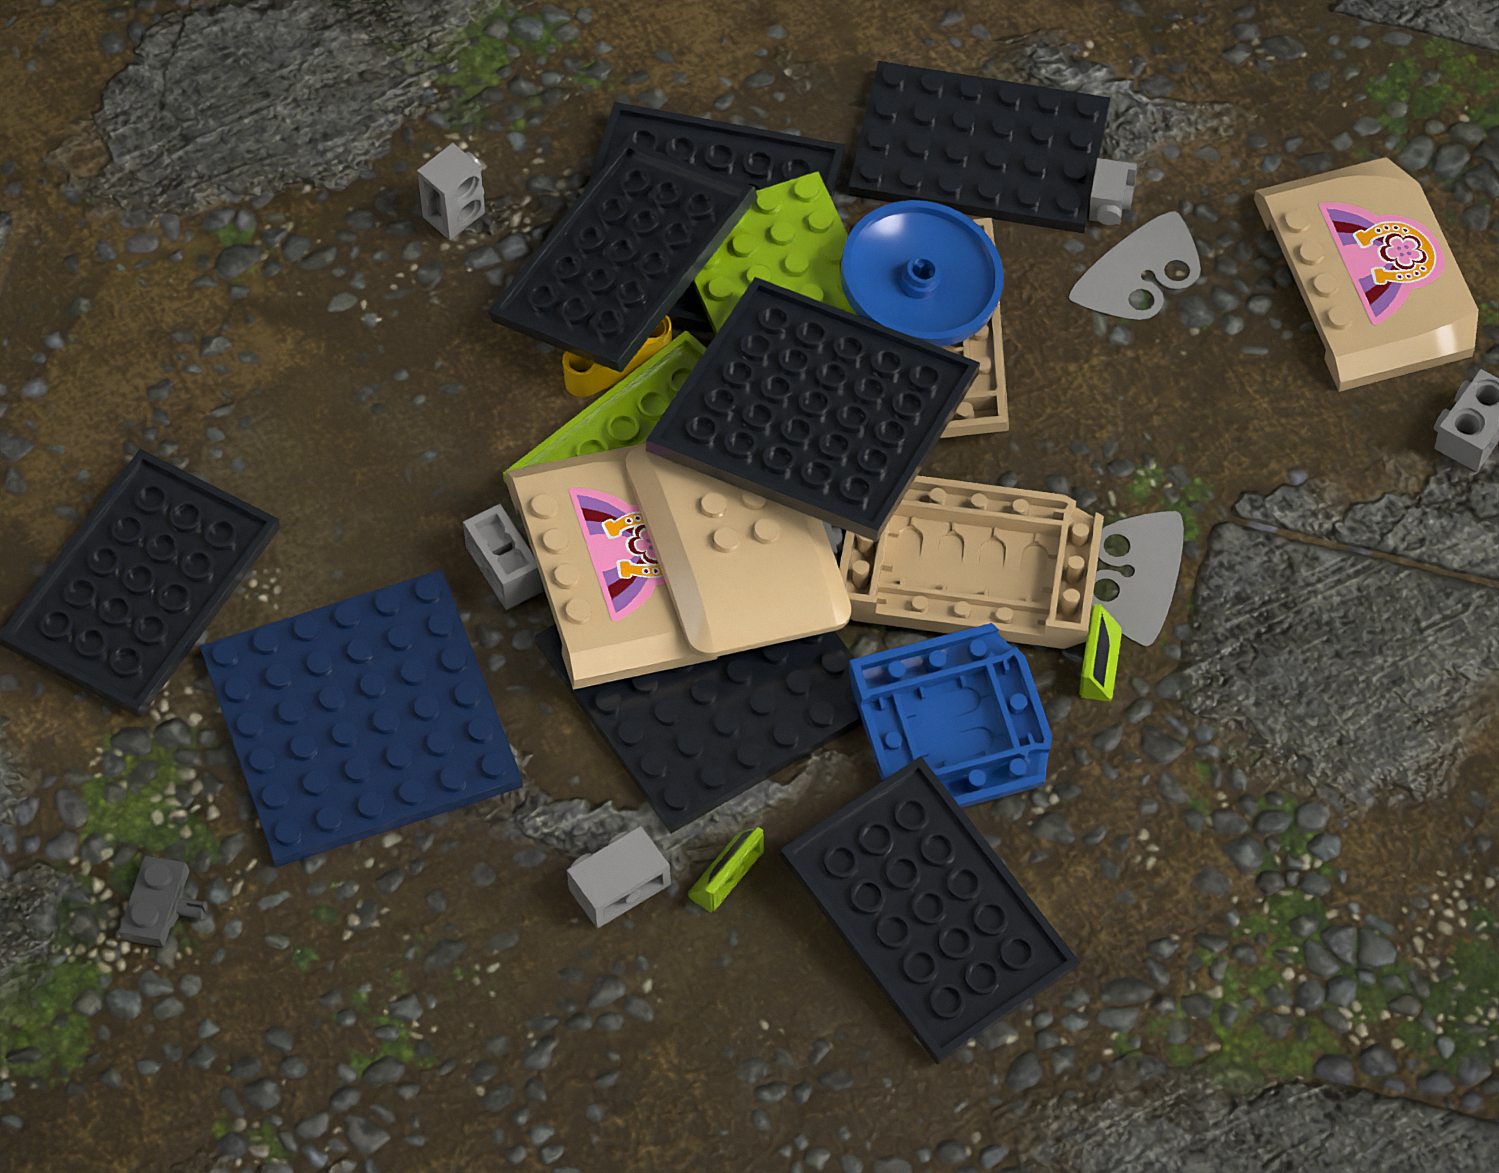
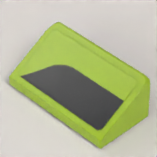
[1079,603,1122,701]
[687,827,764,913]

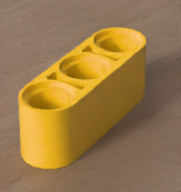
[563,315,672,397]

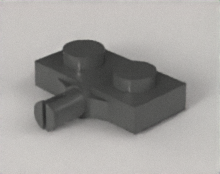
[118,856,208,948]

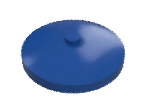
[840,200,1004,347]

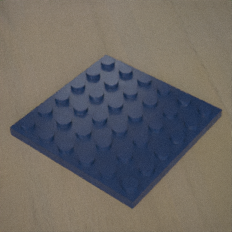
[200,569,523,867]

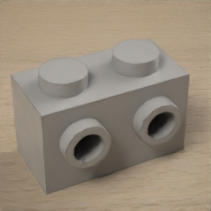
[567,826,671,929]

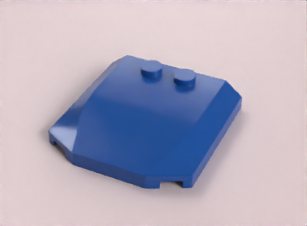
[848,623,1052,808]

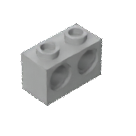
[417,143,485,240]
[1434,369,1499,472]
[463,504,543,610]

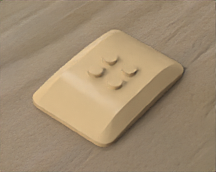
[625,445,852,657]

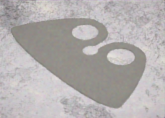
[1069,211,1201,320]
[1091,511,1184,646]

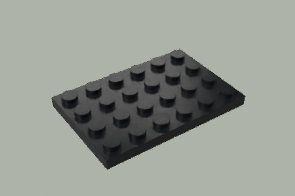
[849,61,1111,234]
[488,140,758,373]
[0,449,281,718]
[779,756,1080,1065]

